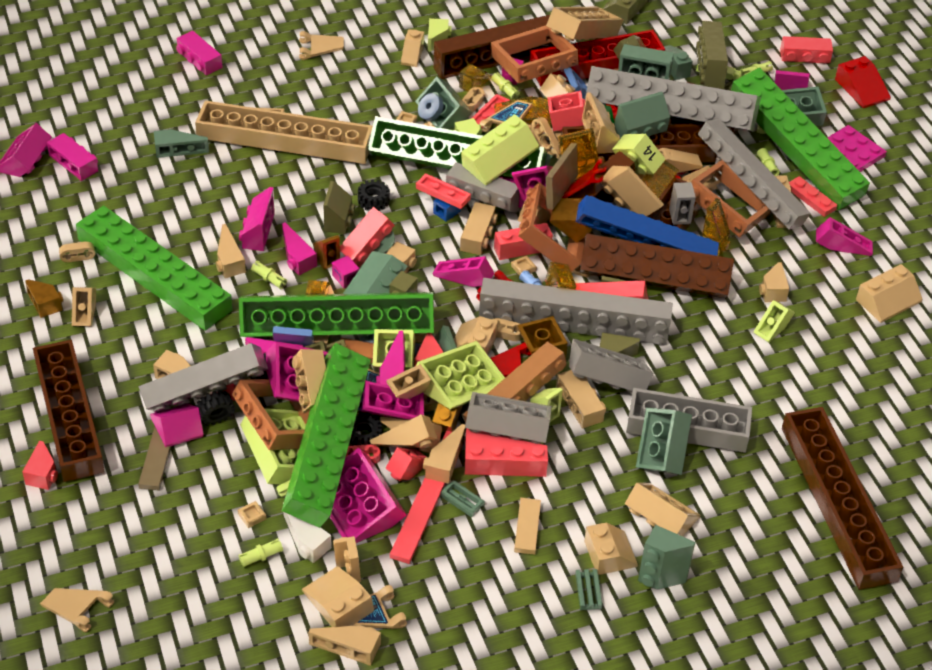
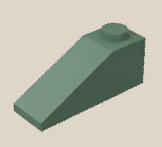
[664,45,693,80]
[154,129,209,158]

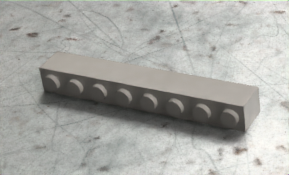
[698,119,811,229]

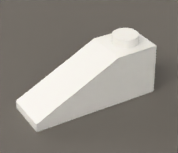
[283,502,332,563]

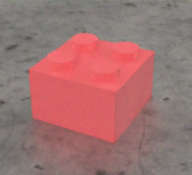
[547,91,584,131]

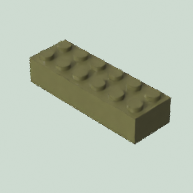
[696,21,728,89]

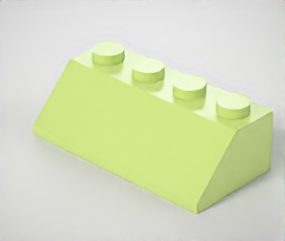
[461,115,539,185]

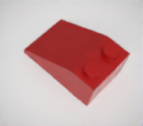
[835,56,891,109]

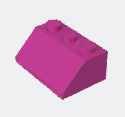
[0,123,52,177]
[239,187,275,251]
[359,381,424,420]

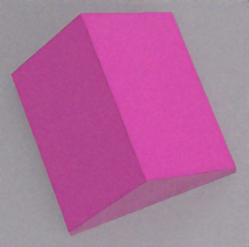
[774,70,810,90]
[512,166,553,201]
[150,404,204,447]

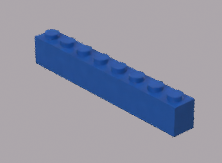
[576,195,719,256]

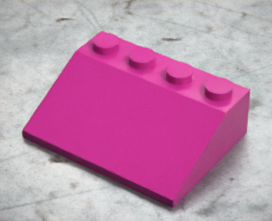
[266,342,328,402]
[330,448,407,543]

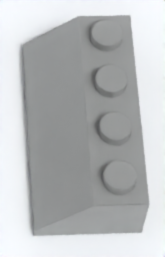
[446,162,520,213]
[569,339,653,393]
[465,392,552,443]

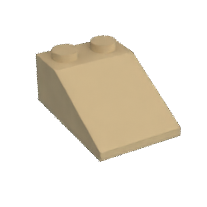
[302,566,374,627]

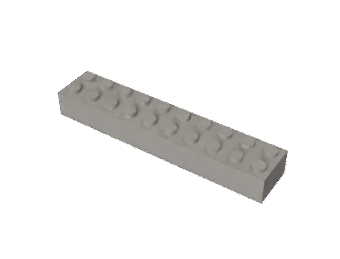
[585,66,761,131]
[479,278,673,345]

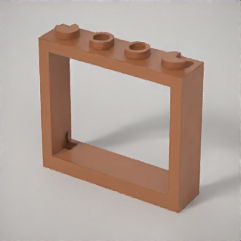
[491,26,578,83]
[691,160,771,237]
[519,182,586,274]
[232,379,311,450]

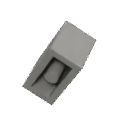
[669,182,696,225]

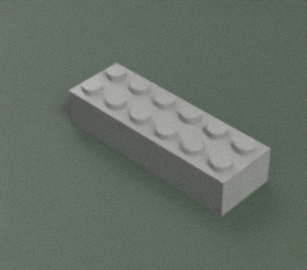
[139,343,269,412]
[626,388,752,453]

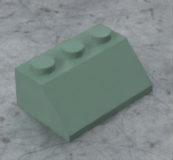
[618,44,674,80]
[415,76,472,130]
[782,86,827,126]
[614,91,670,139]
[343,251,407,294]
[636,407,692,475]
[638,525,695,590]

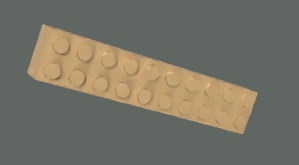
[195,100,373,164]

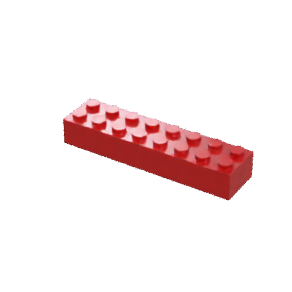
[530,30,665,86]

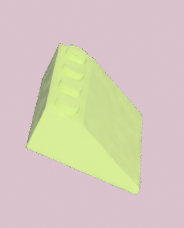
[416,341,505,410]
[240,409,306,484]

